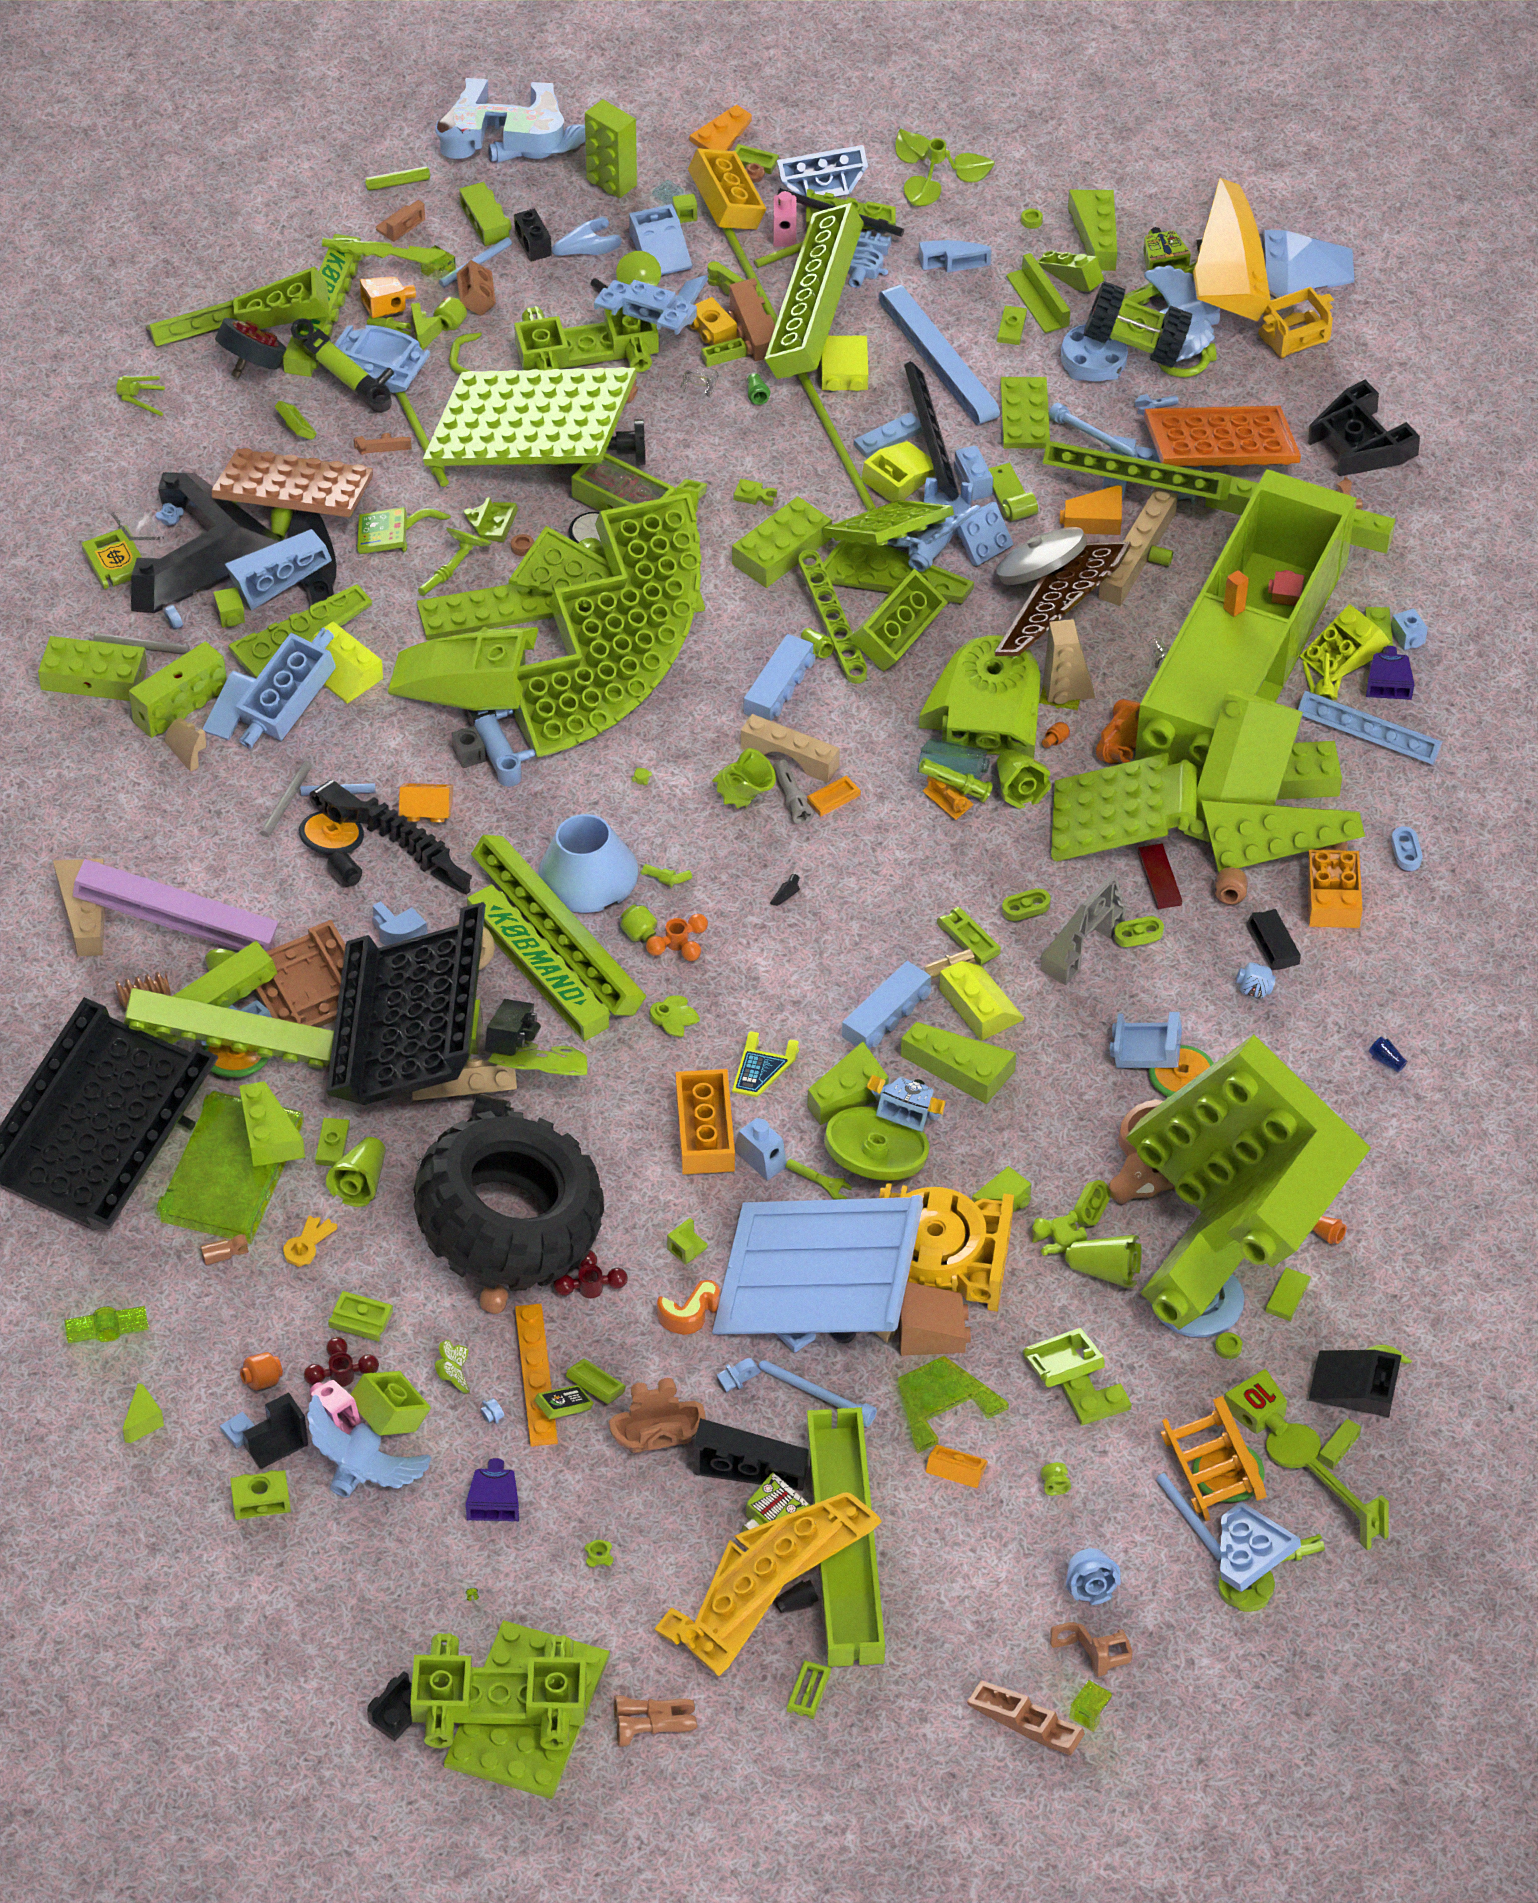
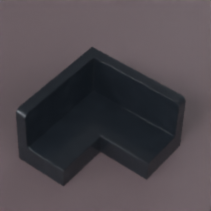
[242,1392,308,1469]

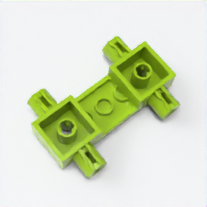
[514,306,659,372]
[411,1633,587,1750]

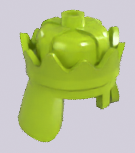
[712,748,776,808]

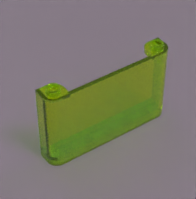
[157,1090,304,1244]

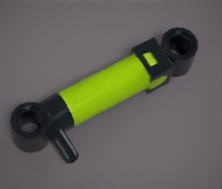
[291,318,394,413]

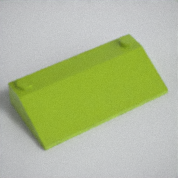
[1184,689,1303,842]

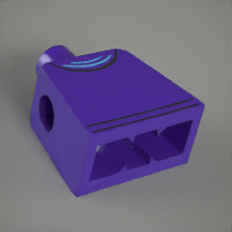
[1366,646,1414,700]
[466,1458,520,1522]

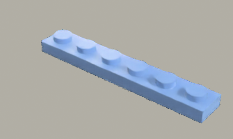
[1298,691,1443,764]

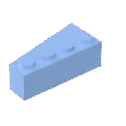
[225,529,332,611]

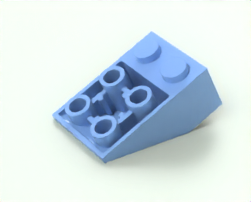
[629,204,692,275]

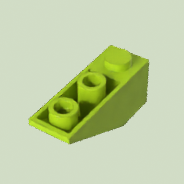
[1037,250,1104,292]

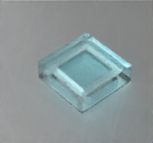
[653,179,684,205]

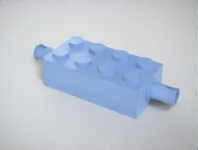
[236,628,336,749]

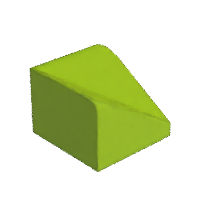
[672,194,697,223]

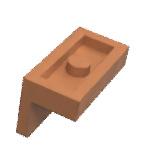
[376,200,425,242]

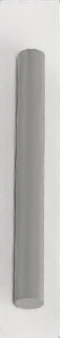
[93,633,190,654]
[260,761,312,837]

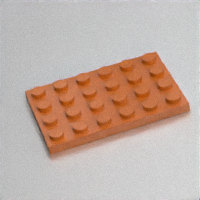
[1144,406,1301,467]

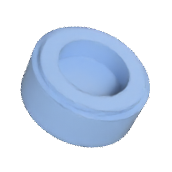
[163,605,183,630]

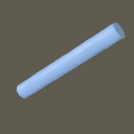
[301,783,376,796]

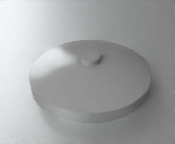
[996,527,1087,585]

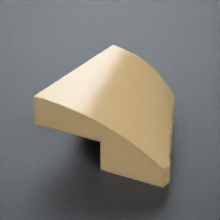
[165,717,206,772]

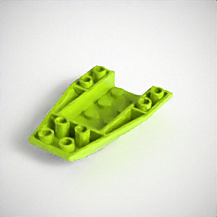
[388,627,538,711]

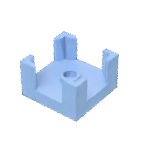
[924,478,973,535]

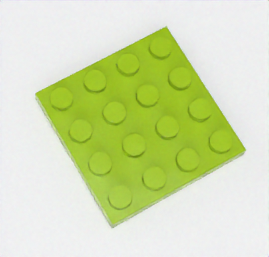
[823,500,954,546]

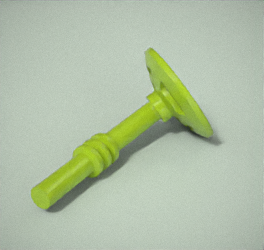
[418,527,492,596]

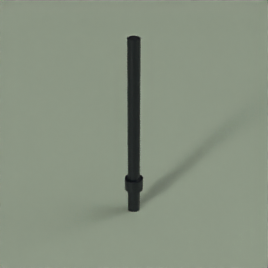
[778,188,905,237]

